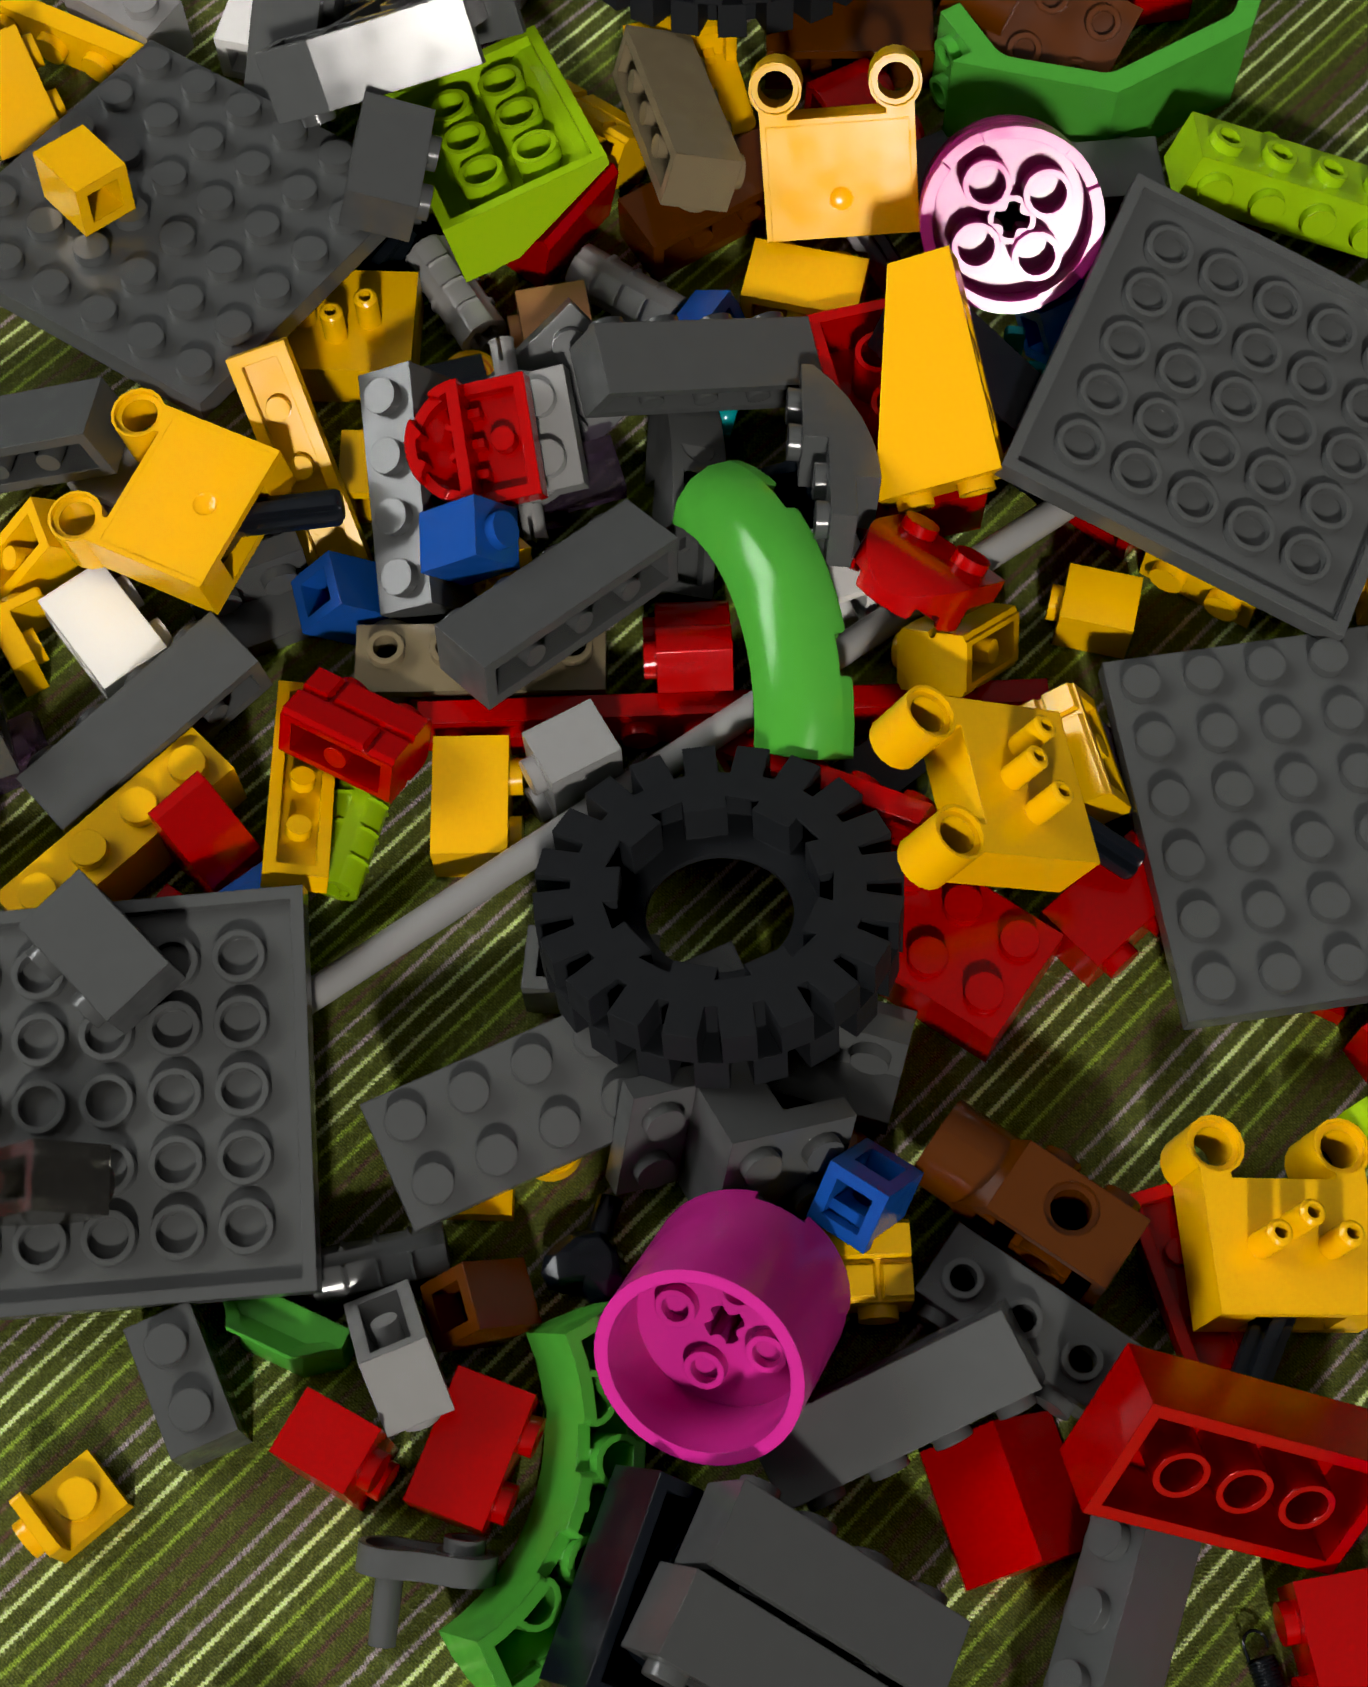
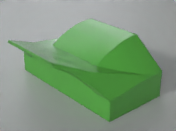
[223,1297,355,1378]

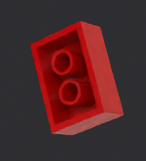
[879,844,1064,1063]

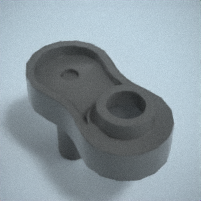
[355,1533,499,1649]

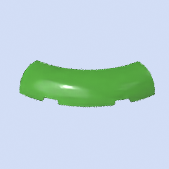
[672,460,855,760]
[439,1301,646,1687]

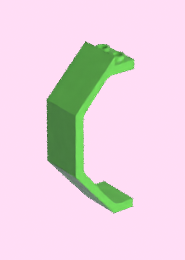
[929,0,1262,142]

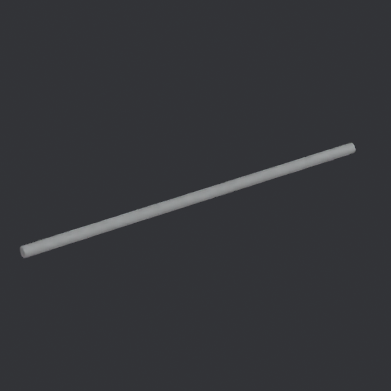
[311,501,1076,1014]

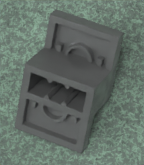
[605,1061,857,1219]

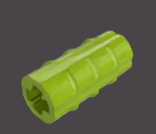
[319,780,390,902]

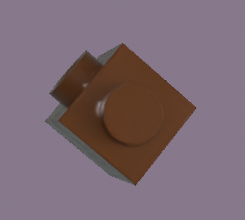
[420,1258,542,1353]

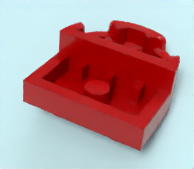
[404,371,548,506]
[848,511,1006,632]

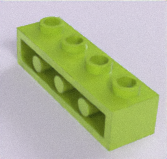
[1164,111,1368,259]

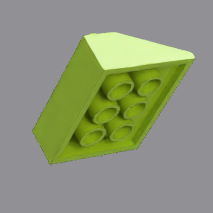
[383,25,610,283]

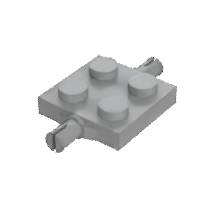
[488,336,590,545]

